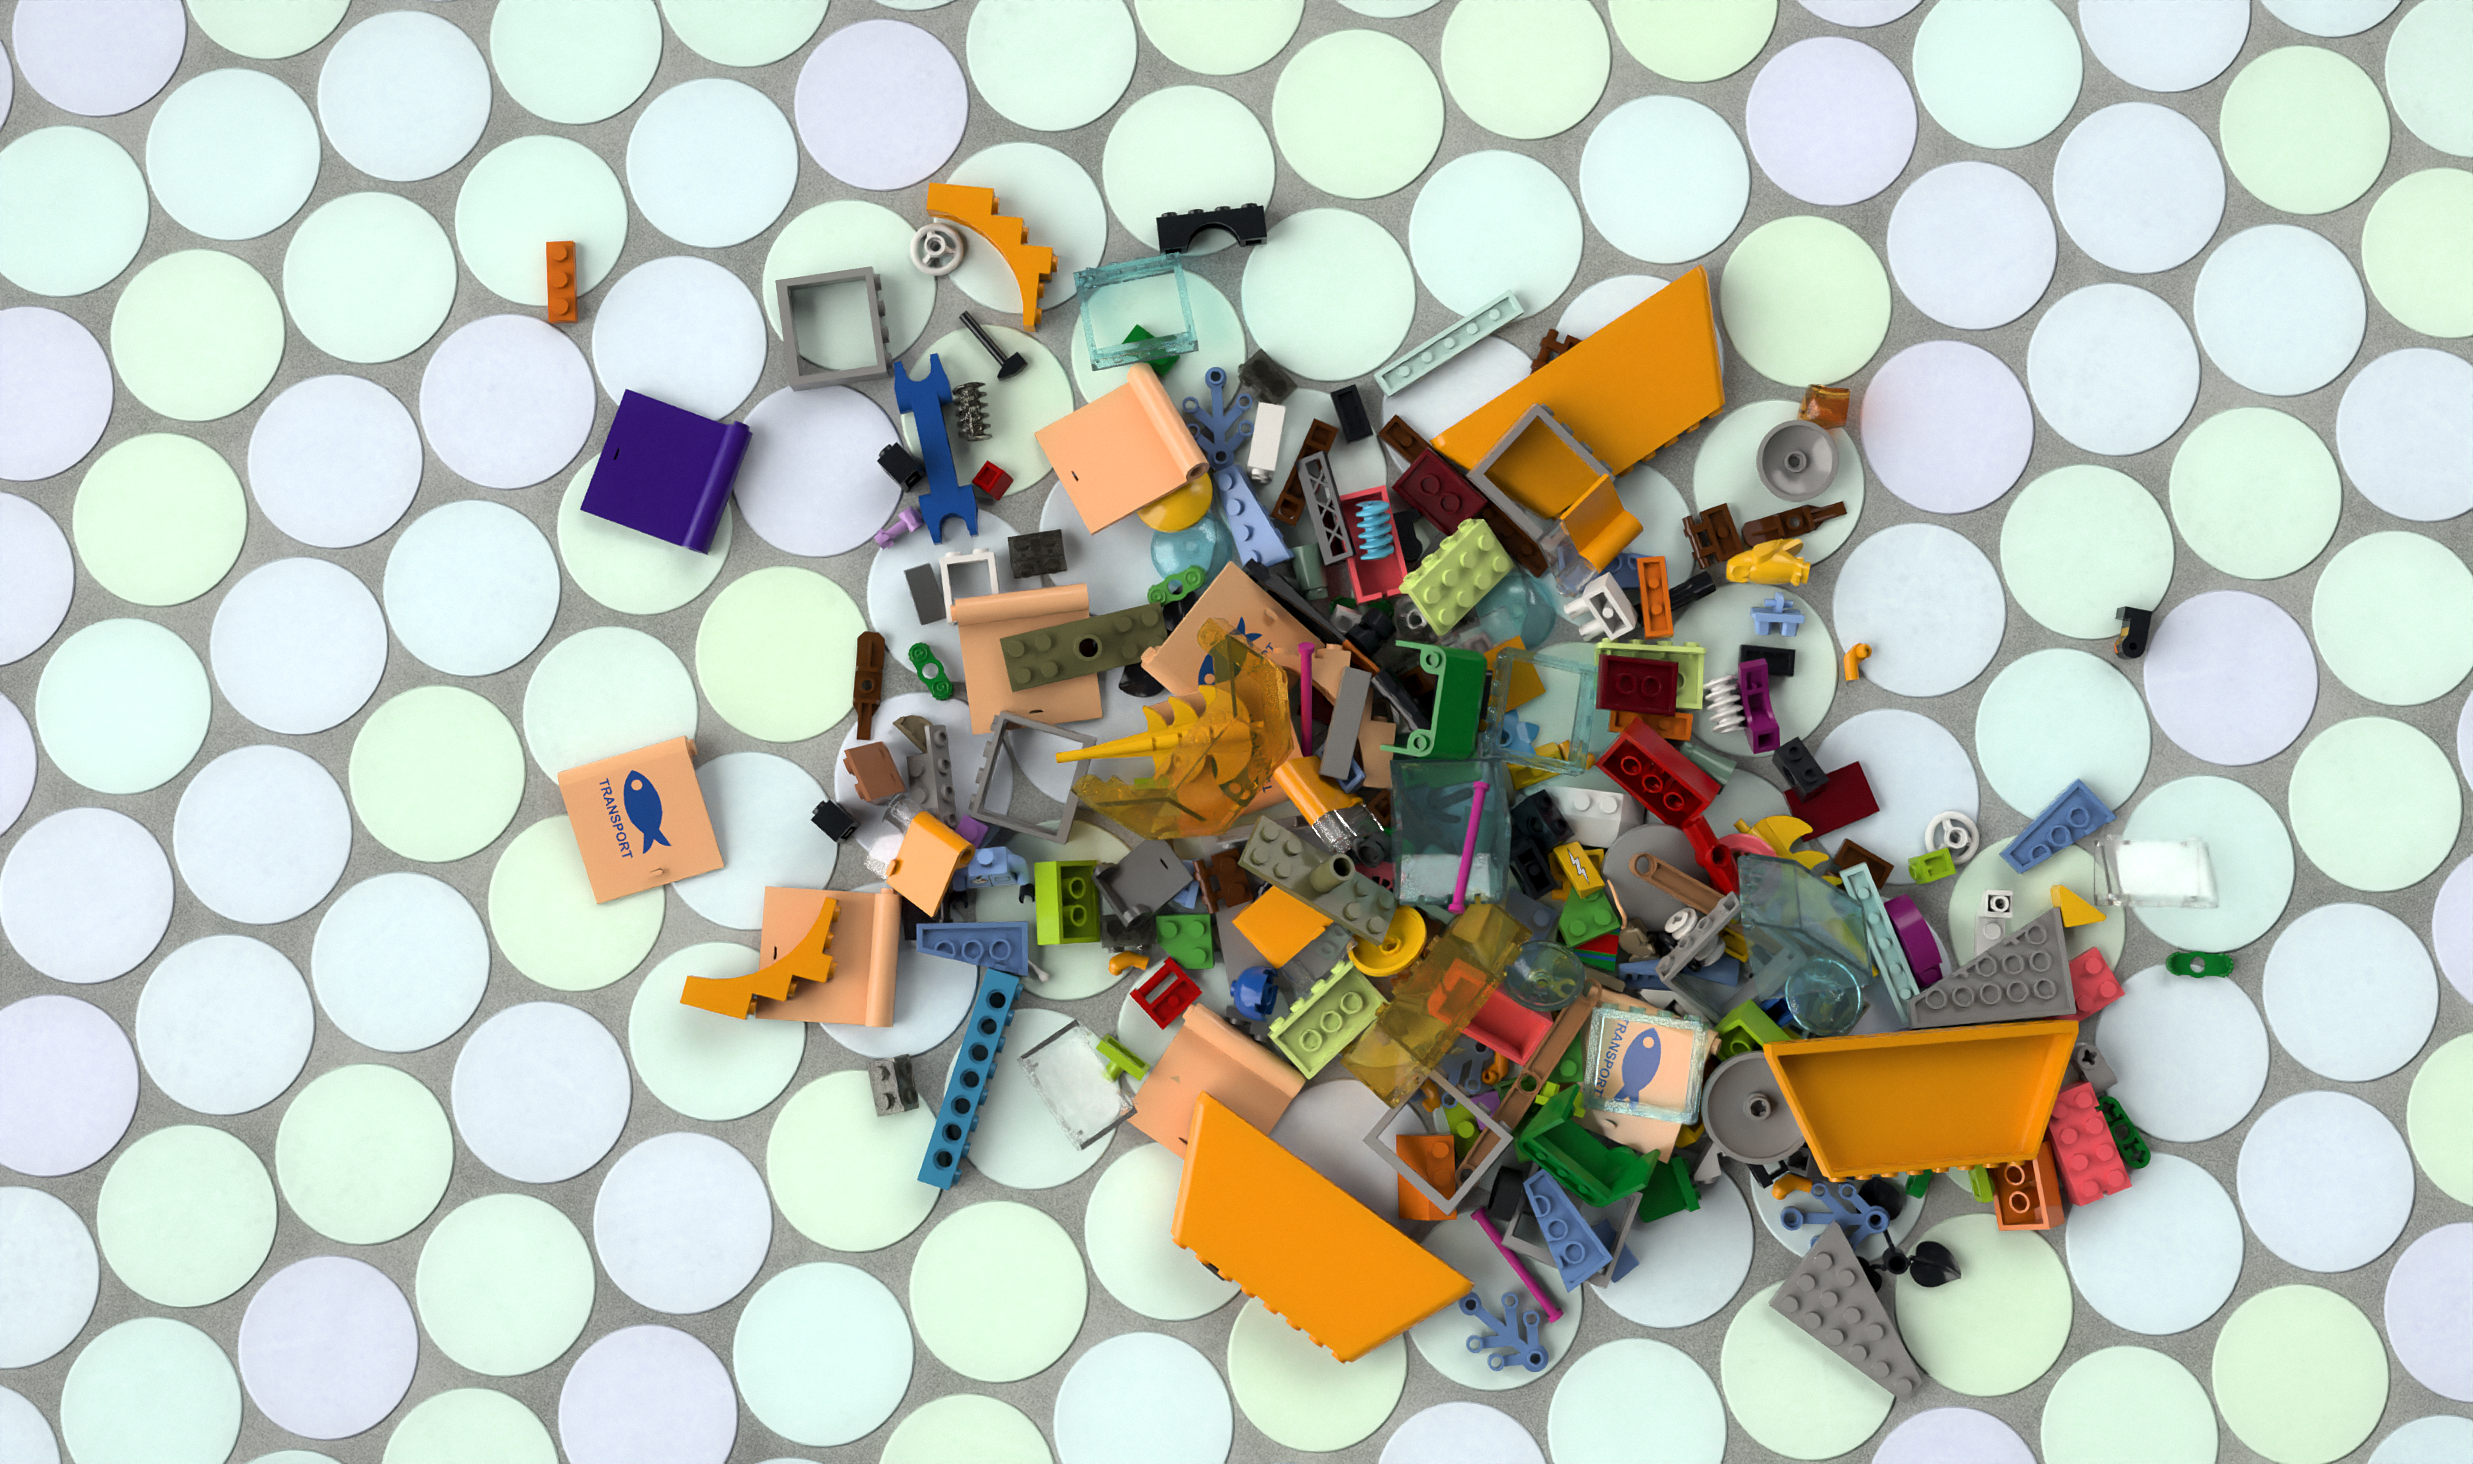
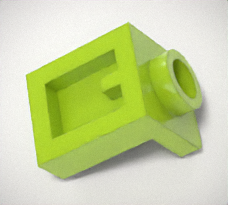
[1908,847,1956,885]

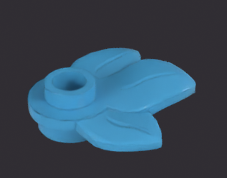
[1487,710,1540,760]

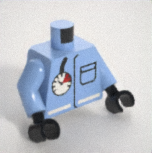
[951,847,1035,909]

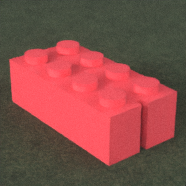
[1332,485,1409,607]
[1427,958,1554,1067]
[2044,1080,2132,1206]

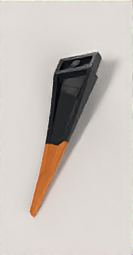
[1242,558,1381,677]

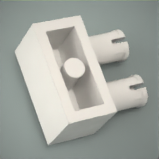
[1564,572,1638,642]

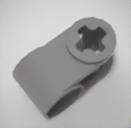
[2069,1042,2117,1095]

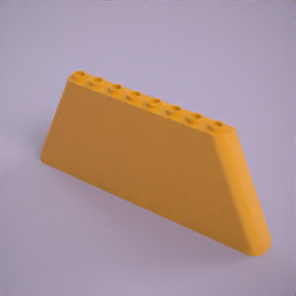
[1430,264,1726,522]
[1763,1019,2079,1182]
[1171,1089,1475,1364]

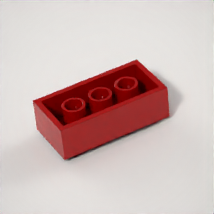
[1595,716,1721,829]

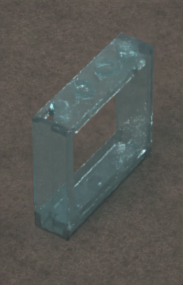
[1073,252,1199,371]
[1481,646,1598,777]
[1581,1002,1709,1125]

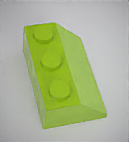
[1034,860,1101,945]
[1713,999,1792,1062]

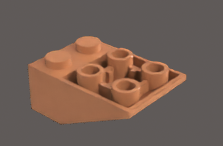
[843,741,908,806]

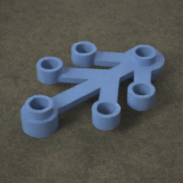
[1182,367,1254,471]
[1400,1030,1494,1108]
[1780,1181,1890,1252]
[1458,1292,1549,1372]

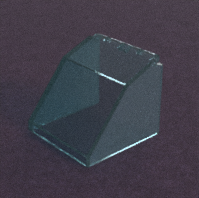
[1389,758,1512,906]
[1737,853,1874,1001]

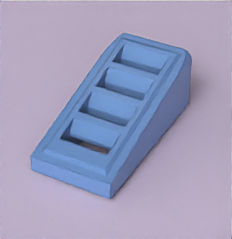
[1618,959,1673,991]

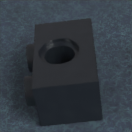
[877,442,925,493]
[1772,736,1829,804]
[1509,789,1575,856]
[811,799,861,844]
[1499,835,1558,901]

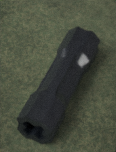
[1633,571,1716,627]
[1370,666,1432,732]

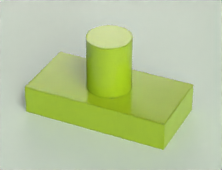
[1096,1033,1151,1083]
[1442,1097,1480,1158]

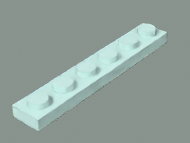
[1373,289,1525,399]
[1839,862,1920,1024]

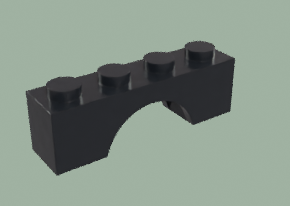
[1156,203,1267,256]

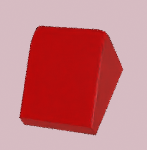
[972,460,1013,501]

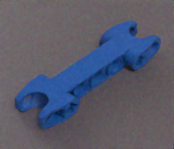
[894,353,979,546]

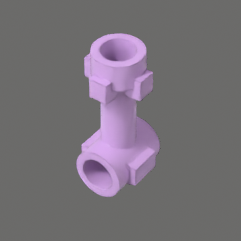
[874,506,924,550]

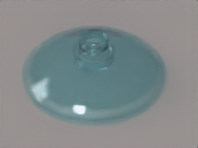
[1151,512,1232,590]
[1475,572,1556,651]
[1501,940,1585,1012]
[1785,953,1864,1036]

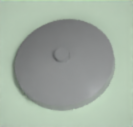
[1599,823,1710,932]
[1701,1051,1806,1165]

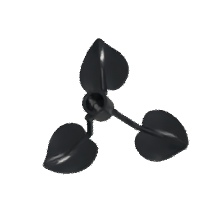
[1118,584,1200,698]
[1856,1176,1961,1293]

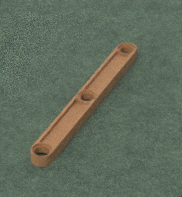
[1629,852,1839,980]
[1455,978,1602,1188]

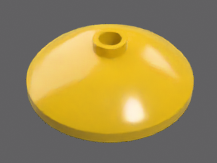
[1136,472,1213,533]
[1347,904,1427,977]

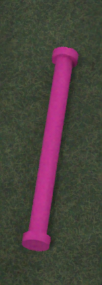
[1298,642,1315,757]
[1448,781,1490,914]
[1470,1206,1564,1323]

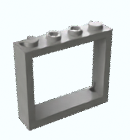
[775,266,893,392]
[1466,403,1616,552]
[968,710,1097,845]
[1654,891,1808,1024]
[1362,1064,1515,1216]
[1500,1161,1643,1289]

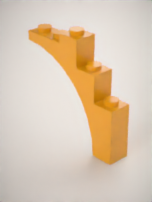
[926,182,1058,332]
[680,897,842,1020]

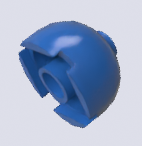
[1230,966,1278,1022]

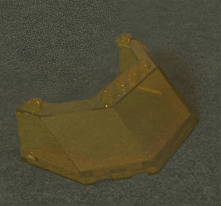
[1070,617,1294,841]
[1339,888,1534,1110]

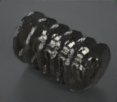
[952,382,993,442]

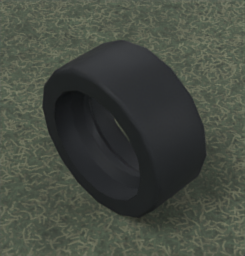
[1487,1165,1523,1222]

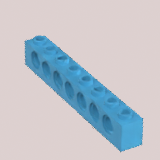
[917,968,1024,1191]

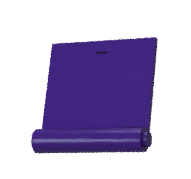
[580,389,753,555]

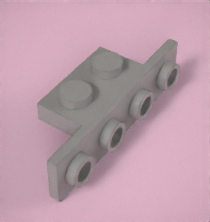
[906,725,958,831]

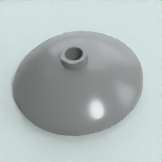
[1756,420,1839,502]

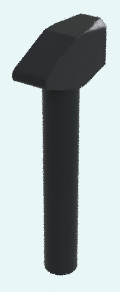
[959,311,1028,381]

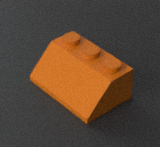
[1396,1133,1457,1221]
[1988,1140,2065,1231]

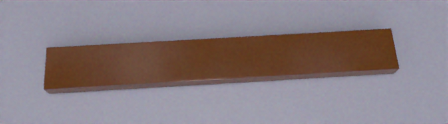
[1377,414,1556,579]

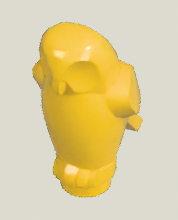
[1726,538,1811,586]

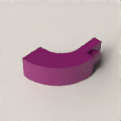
[1736,658,1780,754]
[1883,893,1943,989]

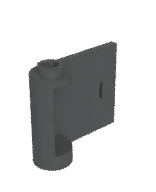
[1091,830,1195,930]

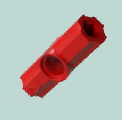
[1682,815,1743,896]

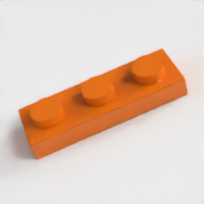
[546,241,578,324]
[1636,556,1674,640]
[1607,711,1693,742]

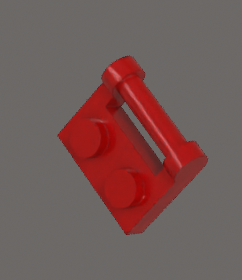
[1129,956,1203,1030]

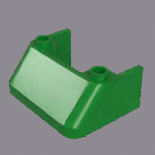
[1380,640,1487,761]
[1517,1083,1661,1208]

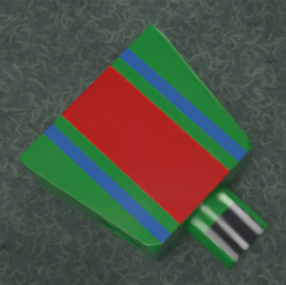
[1555,919,1621,971]

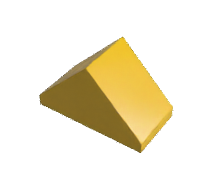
[2050,885,2107,928]

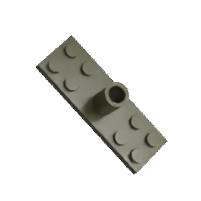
[1000,602,1168,692]
[1238,815,1401,946]

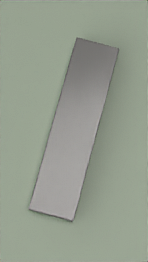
[1318,666,1372,780]

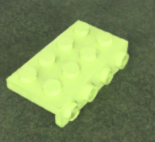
[1398,518,1515,636]
[1592,638,1707,710]
[1267,959,1390,1080]

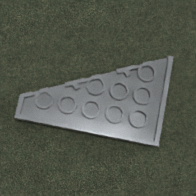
[1906,907,2077,1030]
[1769,1219,1923,1403]

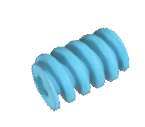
[1356,500,1394,560]

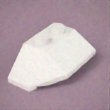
[1537,785,1645,848]

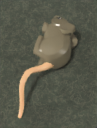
[1607,879,1662,963]

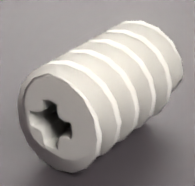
[1703,675,1747,734]
[1665,908,1725,967]

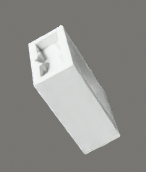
[1247,402,1286,483]
[939,548,1000,626]

